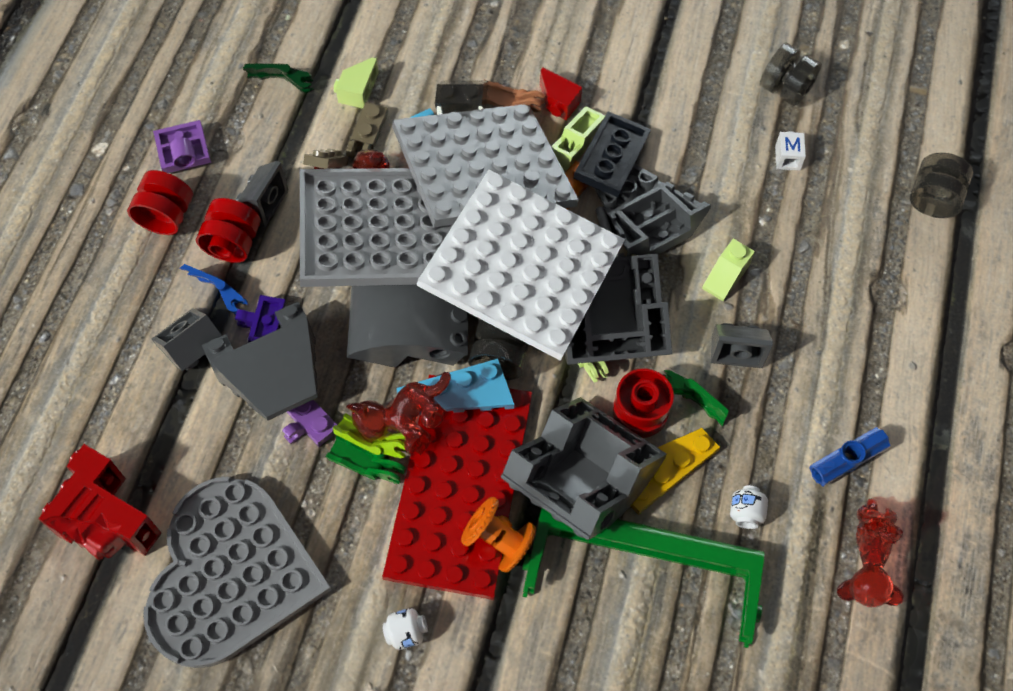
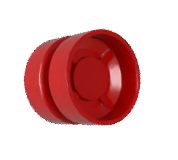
[127,170,193,235]
[196,198,261,263]
[613,368,674,438]

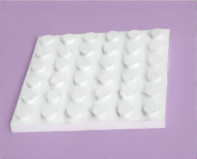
[416,170,625,361]

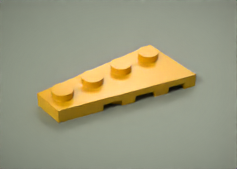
[631,428,720,515]

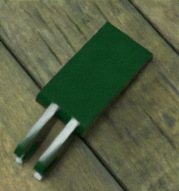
[243,64,314,93]

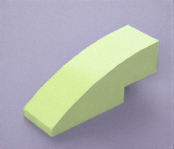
[551,106,605,171]

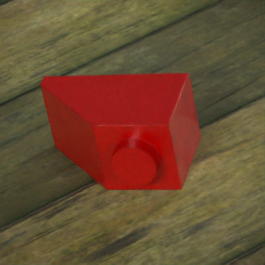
[540,67,583,121]

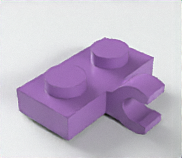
[282,400,337,447]

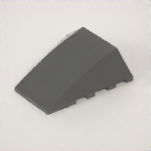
[595,164,711,255]

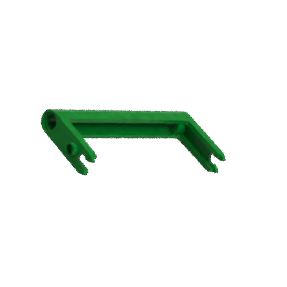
[523,508,764,648]

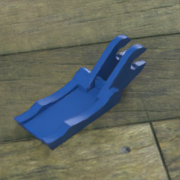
[180,264,249,315]

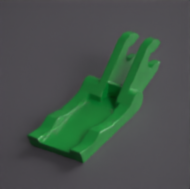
[663,370,729,426]
[325,435,406,484]

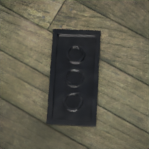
[573,111,651,198]

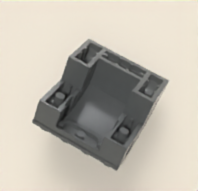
[564,254,673,364]
[347,285,469,368]
[500,397,667,540]

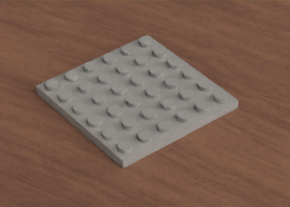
[392,104,578,228]
[300,168,453,287]

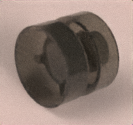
[760,43,822,106]
[910,153,973,218]
[468,319,529,380]

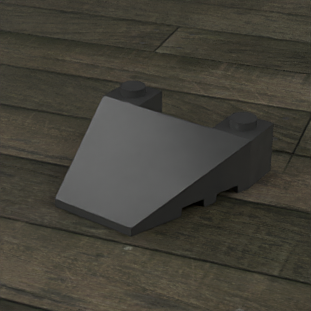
[202,302,318,420]

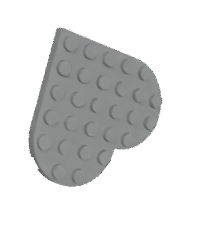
[143,477,331,668]

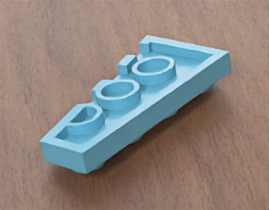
[396,358,514,416]

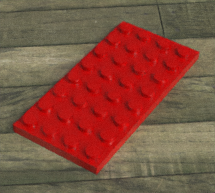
[382,375,532,600]

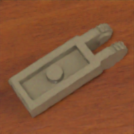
[346,102,388,161]

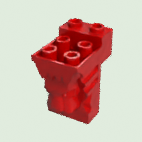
[38,444,162,560]

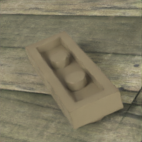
[303,149,348,169]

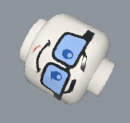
[730,486,768,529]
[383,608,428,650]

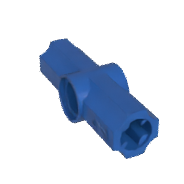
[809,427,891,487]

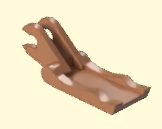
[476,79,545,112]

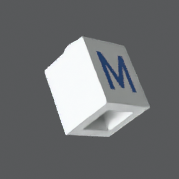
[775,131,806,171]

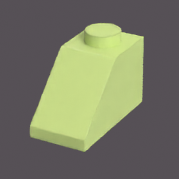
[334,57,379,108]
[702,239,755,301]

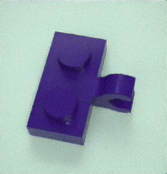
[235,295,286,343]

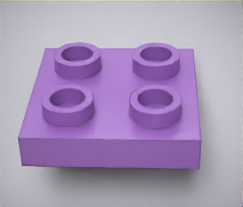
[153,120,211,173]

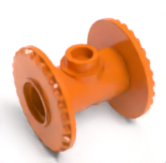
[461,497,536,572]

